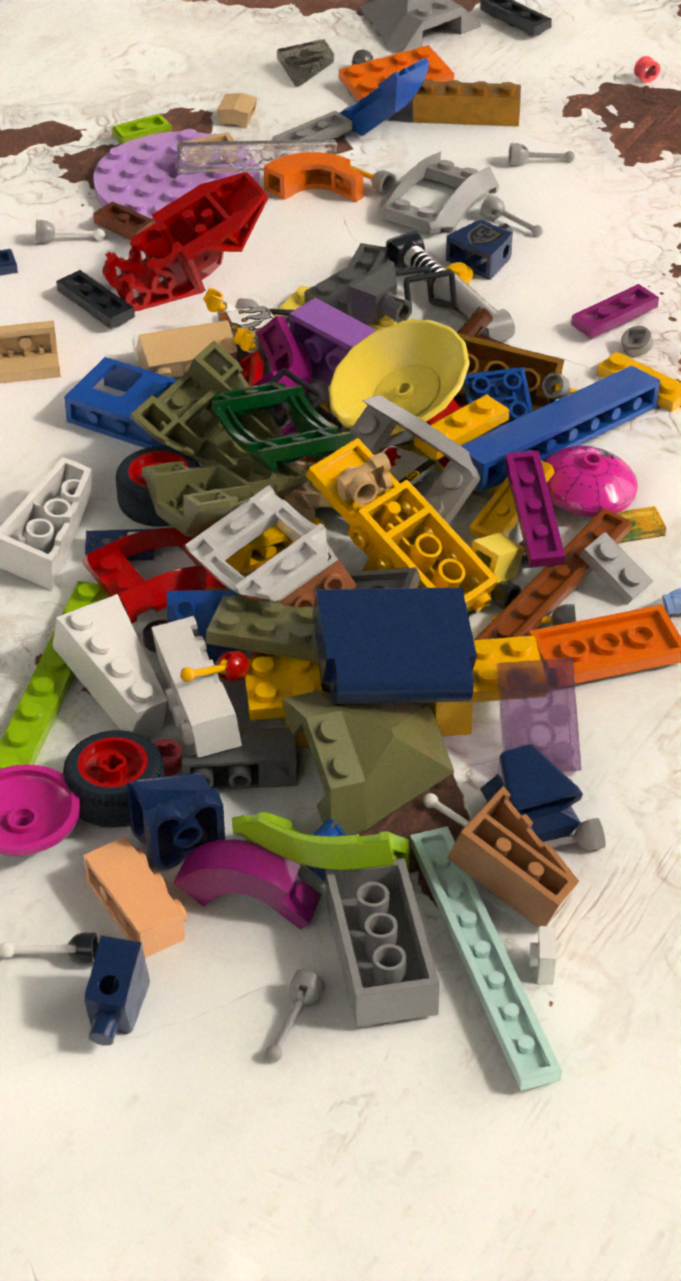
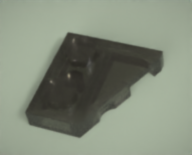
[277,39,334,87]

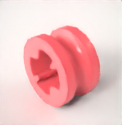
[634,56,660,83]
[154,739,183,776]

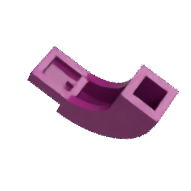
[252,316,312,414]
[173,840,322,930]

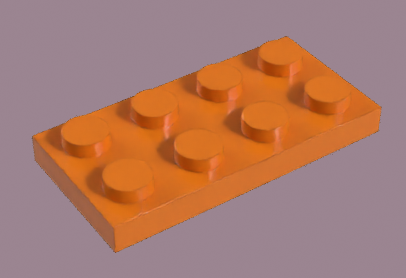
[338,45,454,101]
[529,604,681,689]

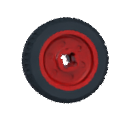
[115,446,201,527]
[63,730,165,828]

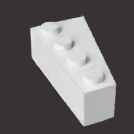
[0,457,92,590]
[53,594,168,737]
[151,616,242,758]

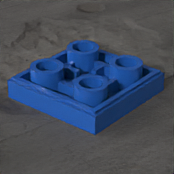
[462,367,533,435]

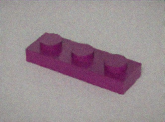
[571,284,659,339]

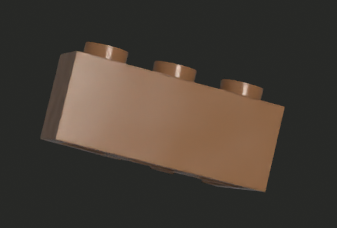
[447,786,579,928]

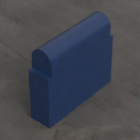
[312,588,477,704]

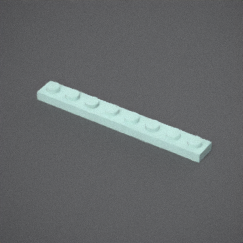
[410,826,562,1091]

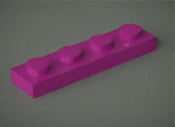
[504,450,565,568]

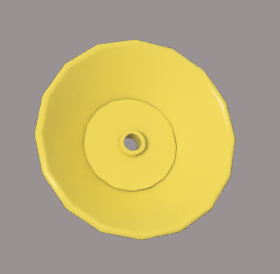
[328,320,469,435]

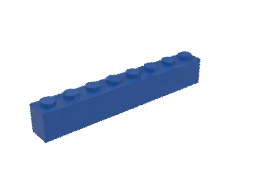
[461,365,660,493]

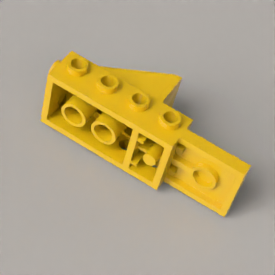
[305,438,499,613]

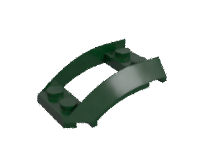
[211,382,351,474]

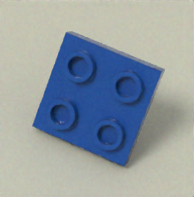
[167,590,240,662]

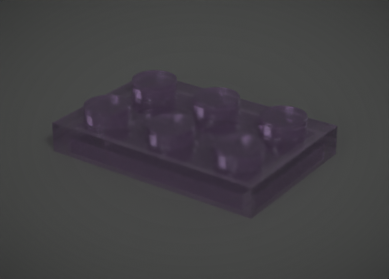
[496,658,582,772]

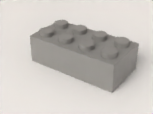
[325,858,440,1028]

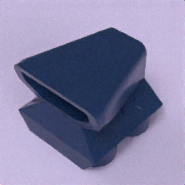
[480,744,583,842]
[127,773,225,870]

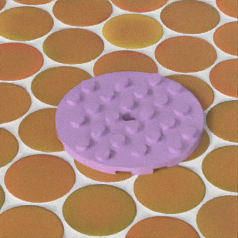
[93,129,260,222]

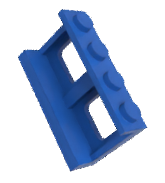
[64,357,177,448]

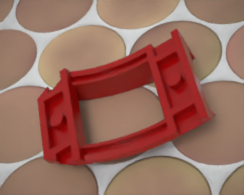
[82,527,247,624]

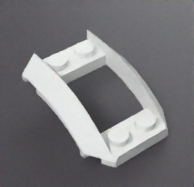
[185,485,329,602]

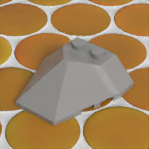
[360,0,481,53]

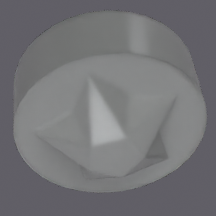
[621,326,653,356]

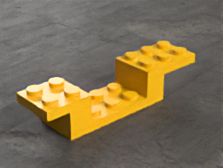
[245,636,548,748]

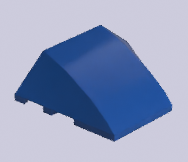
[340,58,429,136]

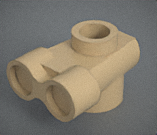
[336,452,392,505]

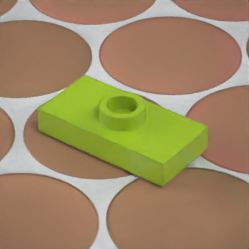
[111,113,172,145]

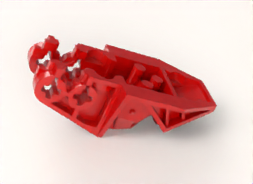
[102,172,268,311]

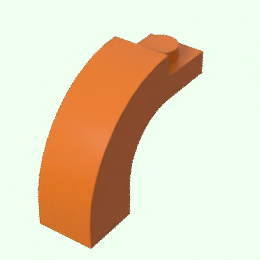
[264,152,363,203]

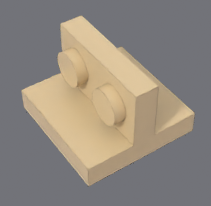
[0,320,61,384]

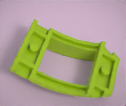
[231,812,410,870]

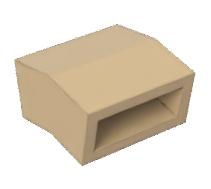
[217,93,257,128]

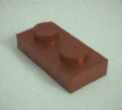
[93,201,155,240]

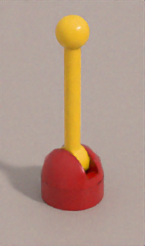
[180,651,249,682]

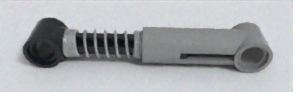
[385,231,515,342]

